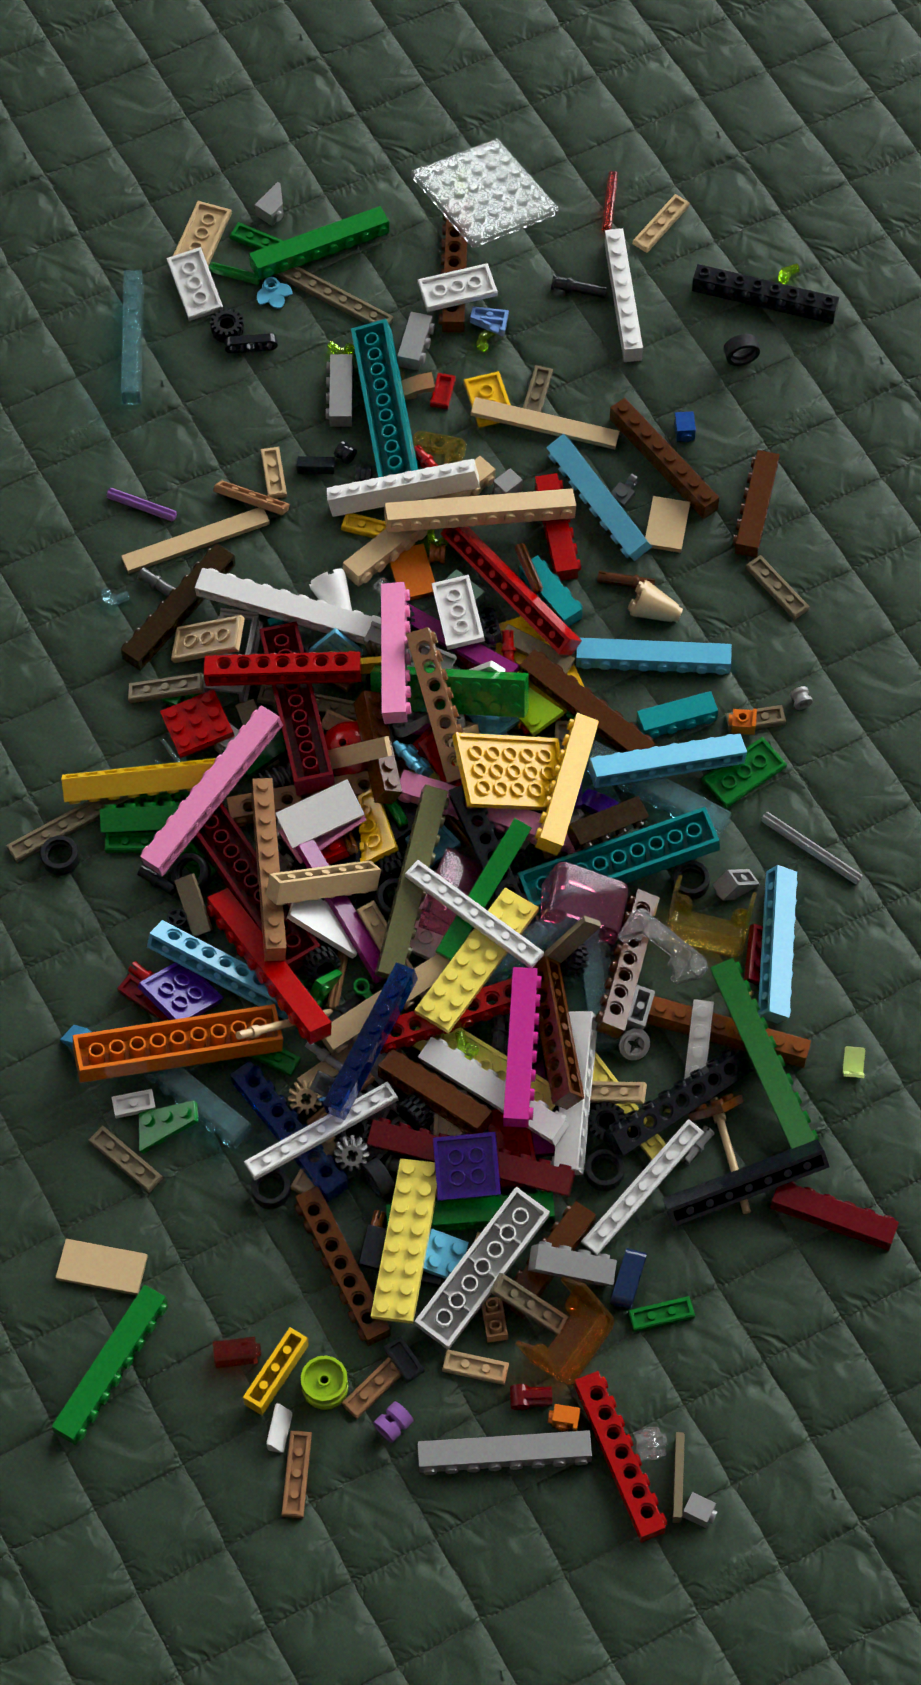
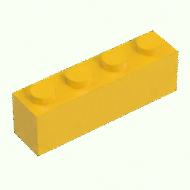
[243,1327,309,1415]

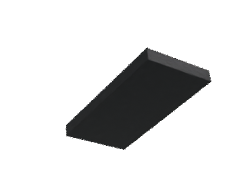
[358,1224,442,1287]

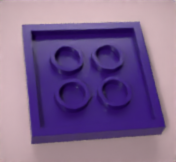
[138,962,223,1020]
[433,1132,501,1201]

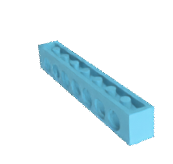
[147,920,288,1020]

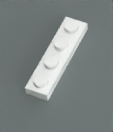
[684,999,714,1079]

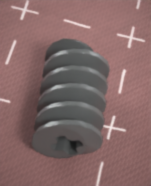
[257,762,293,789]

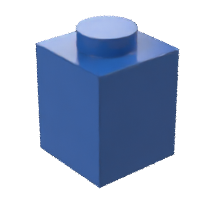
[674,411,696,442]

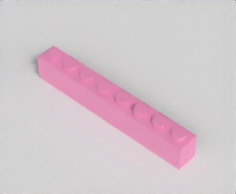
[381,582,411,724]

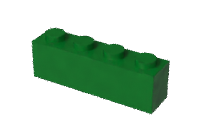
[100,801,179,832]

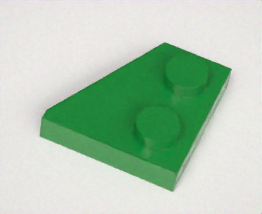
[309,969,343,1008]

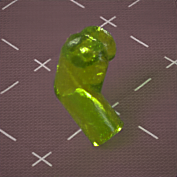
[778,263,800,284]
[476,330,496,352]
[327,341,355,354]
[426,529,448,546]

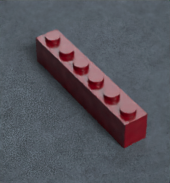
[770,1181,899,1251]

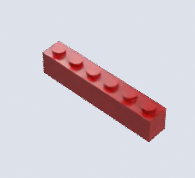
[535,473,581,581]

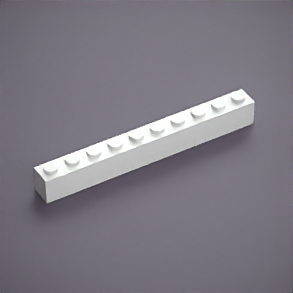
[195,568,381,645]

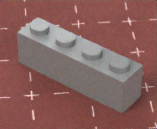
[326,354,353,427]
[528,1241,617,1287]

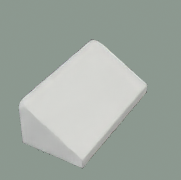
[266,1403,292,1453]

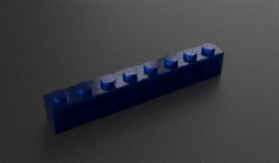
[323,962,418,1120]

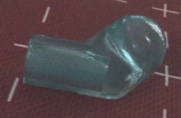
[101,588,130,605]

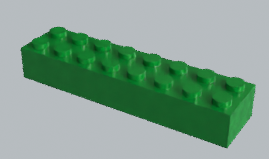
[370,665,529,718]

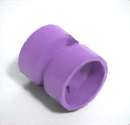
[373,1401,414,1443]

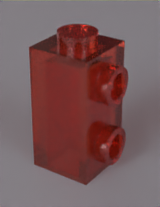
[213,1336,262,1368]

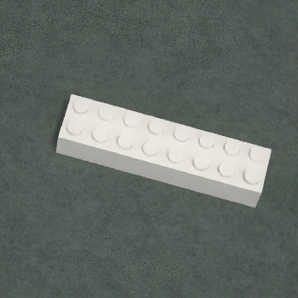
[414,1187,550,1350]

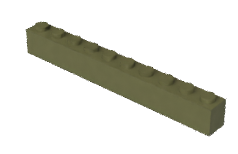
[374,784,450,981]

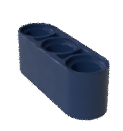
[610,1248,647,1310]

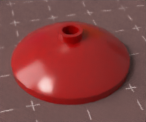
[324,721,367,776]

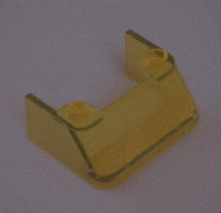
[665,875,757,957]

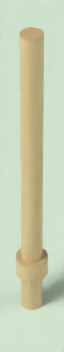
[236,1009,333,1040]
[710,1097,751,1214]

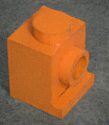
[728,709,757,735]
[548,1404,580,1431]

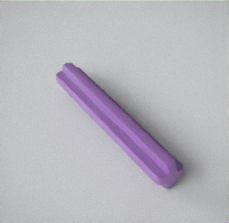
[107,488,177,521]

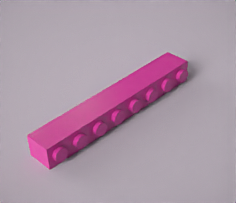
[503,967,541,1128]

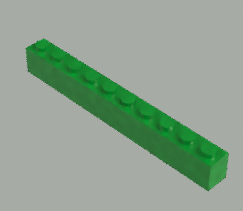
[710,958,820,1149]

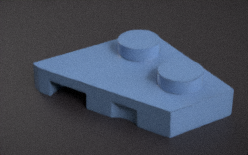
[470,306,509,336]

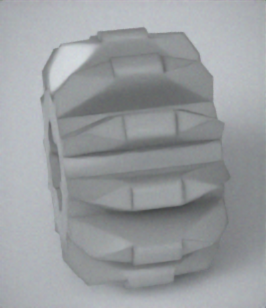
[334,1135,369,1171]

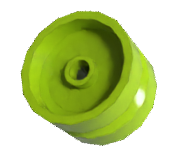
[301,1356,349,1410]

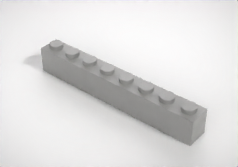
[418,1430,592,1475]

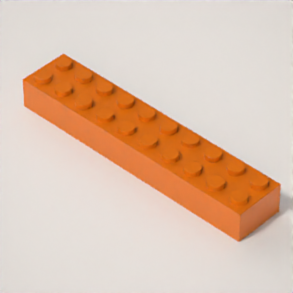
[73,1004,283,1083]

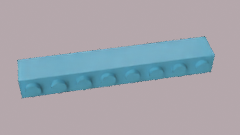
[546,433,652,561]
[576,638,732,675]
[588,734,747,788]
[758,865,798,1024]

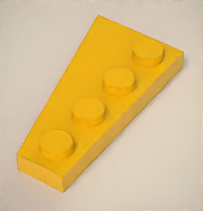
[358,789,399,863]

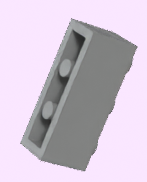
[397,312,435,371]

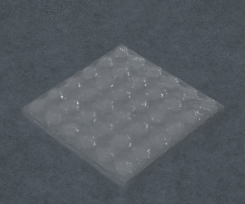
[411,139,560,248]

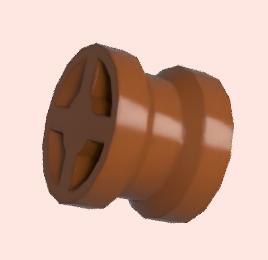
[429,544,446,564]

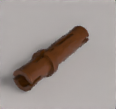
[597,570,655,590]

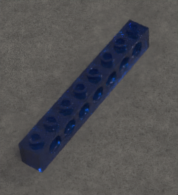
[230,1061,348,1202]

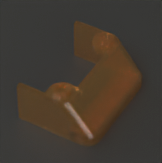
[515,1277,614,1385]

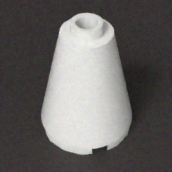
[309,569,352,611]

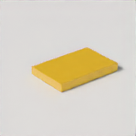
[464,371,510,428]

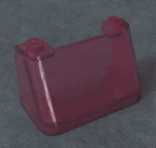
[418,847,482,936]
[541,862,628,945]

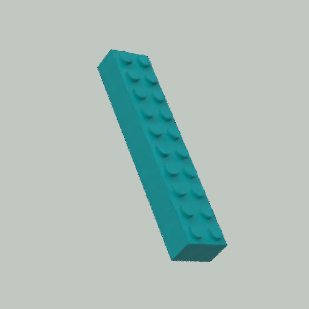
[351,319,418,478]
[518,806,720,915]

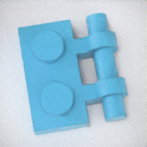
[392,740,434,777]

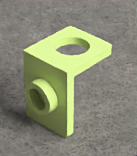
[842,1046,865,1078]

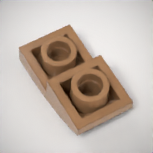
[401,372,435,400]
[481,1297,508,1343]

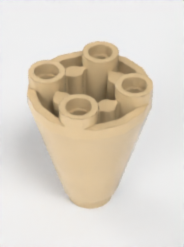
[628,580,683,622]

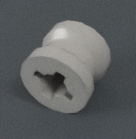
[790,686,813,710]

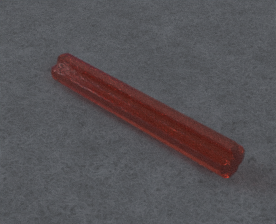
[602,171,618,232]

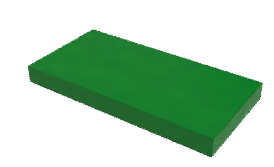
[701,737,787,809]

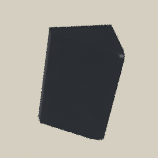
[297,456,335,474]

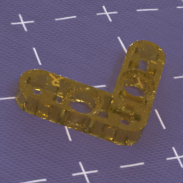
[413,431,466,464]

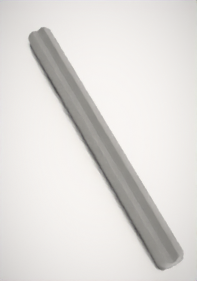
[761,812,862,884]

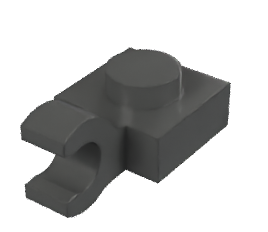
[611,474,638,508]

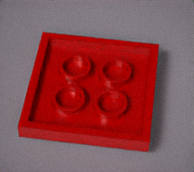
[160,689,235,758]

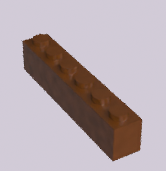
[732,450,780,558]
[353,690,402,804]
[378,1049,492,1134]
[503,1201,596,1319]

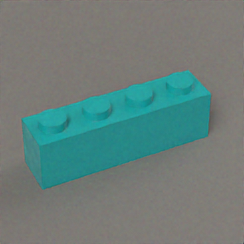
[519,555,583,627]
[636,691,718,739]

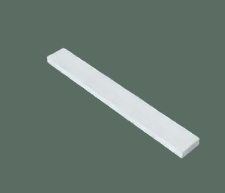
[405,860,544,968]
[244,1081,398,1180]
[581,1119,704,1256]

